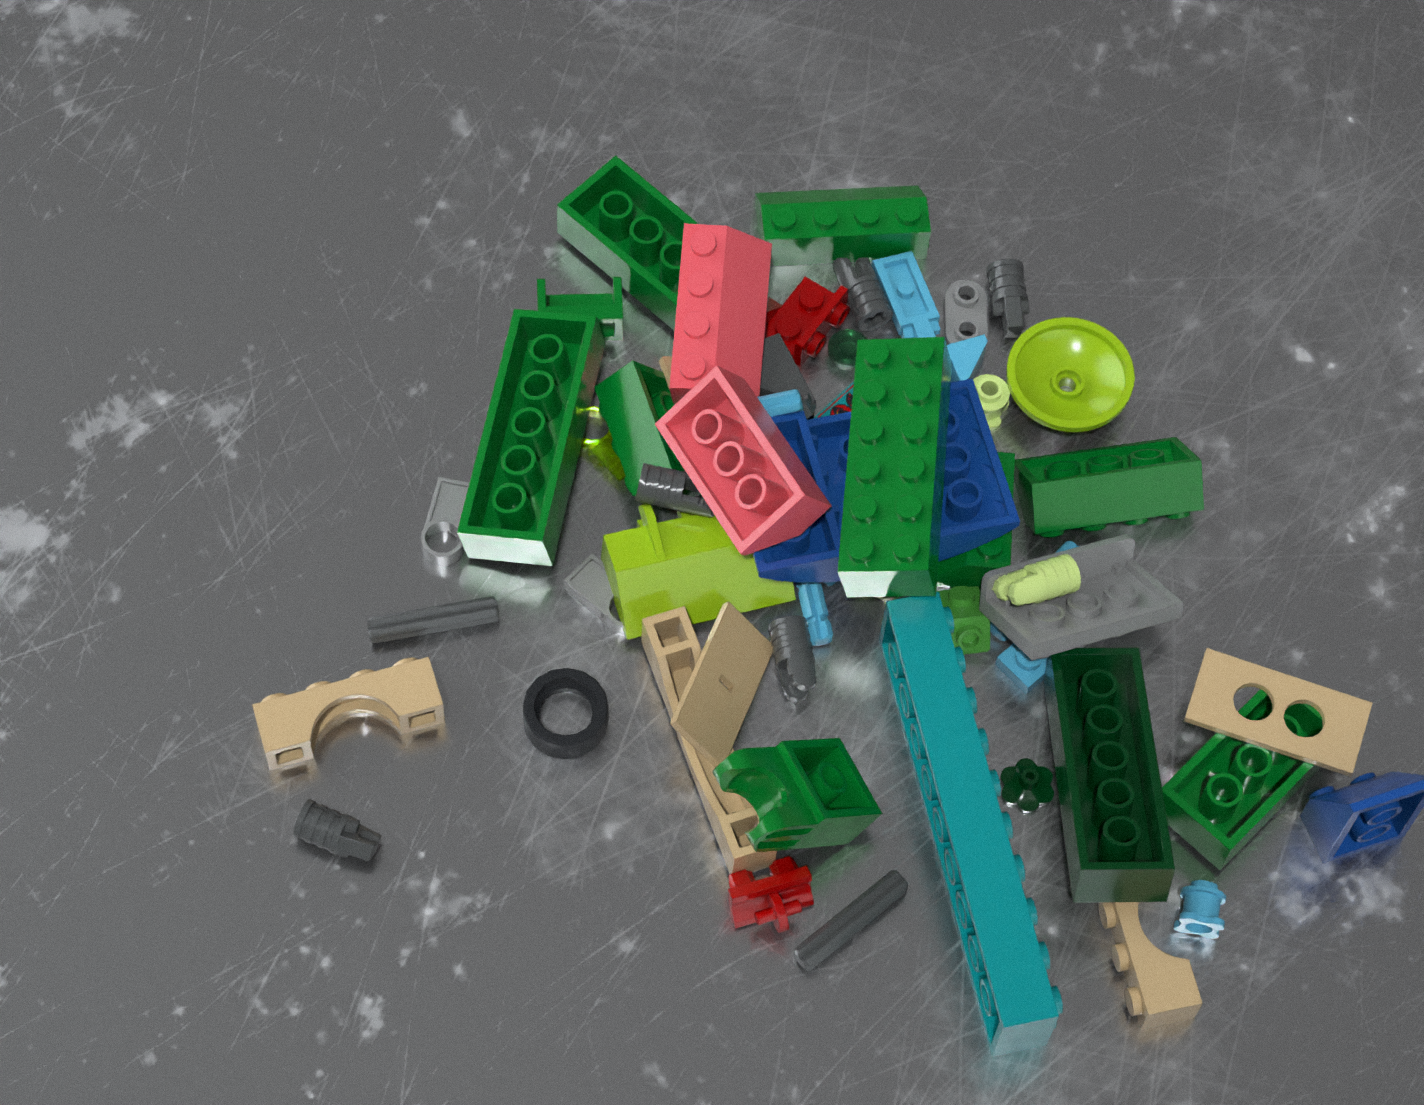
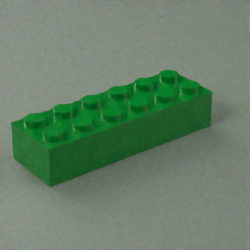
[457,309,605,566]
[837,337,952,597]

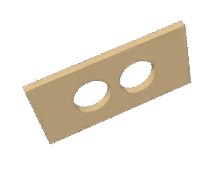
[1184,648,1373,777]

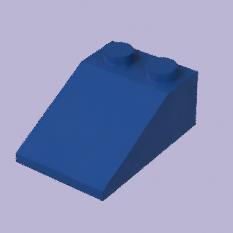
[1300,772,1424,864]

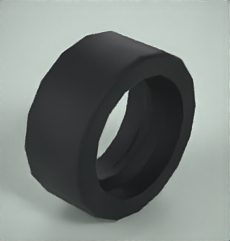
[523,668,609,759]

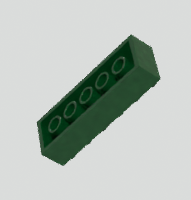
[1043,648,1175,903]

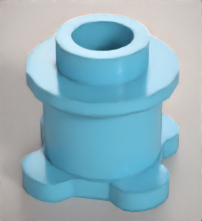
[1174,880,1226,939]

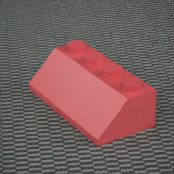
[669,223,772,404]
[655,365,832,556]

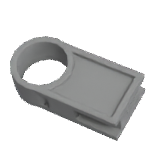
[421,476,469,566]
[563,553,625,635]

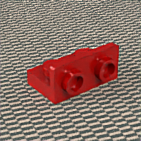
[765,276,850,368]

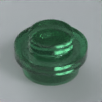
[827,329,867,371]

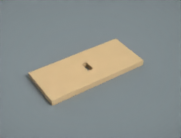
[670,602,773,767]

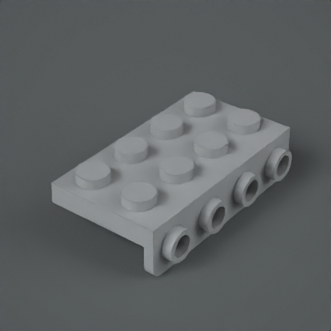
[979,534,1184,661]

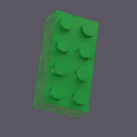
[557,155,698,330]
[1162,689,1323,870]

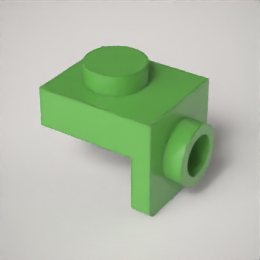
[936,586,990,655]

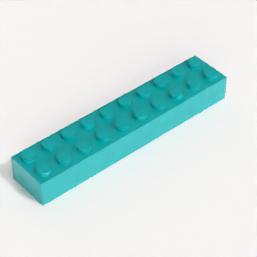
[879,592,1063,1057]

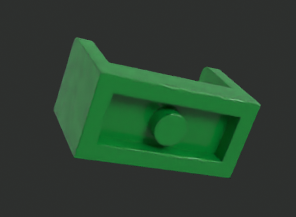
[537,277,623,341]

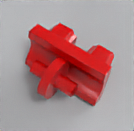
[728,856,814,933]

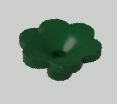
[1000,758,1054,814]

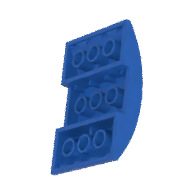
[752,378,1020,583]

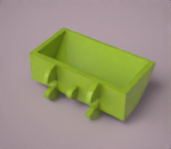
[601,504,796,640]

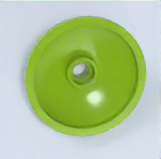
[1006,317,1135,432]

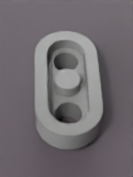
[943,280,988,345]

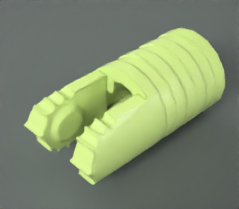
[991,554,1081,606]

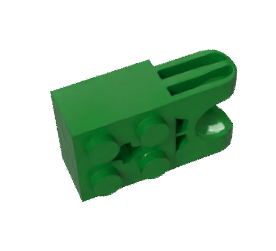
[712,738,882,852]

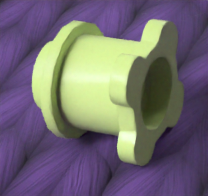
[973,374,1010,431]

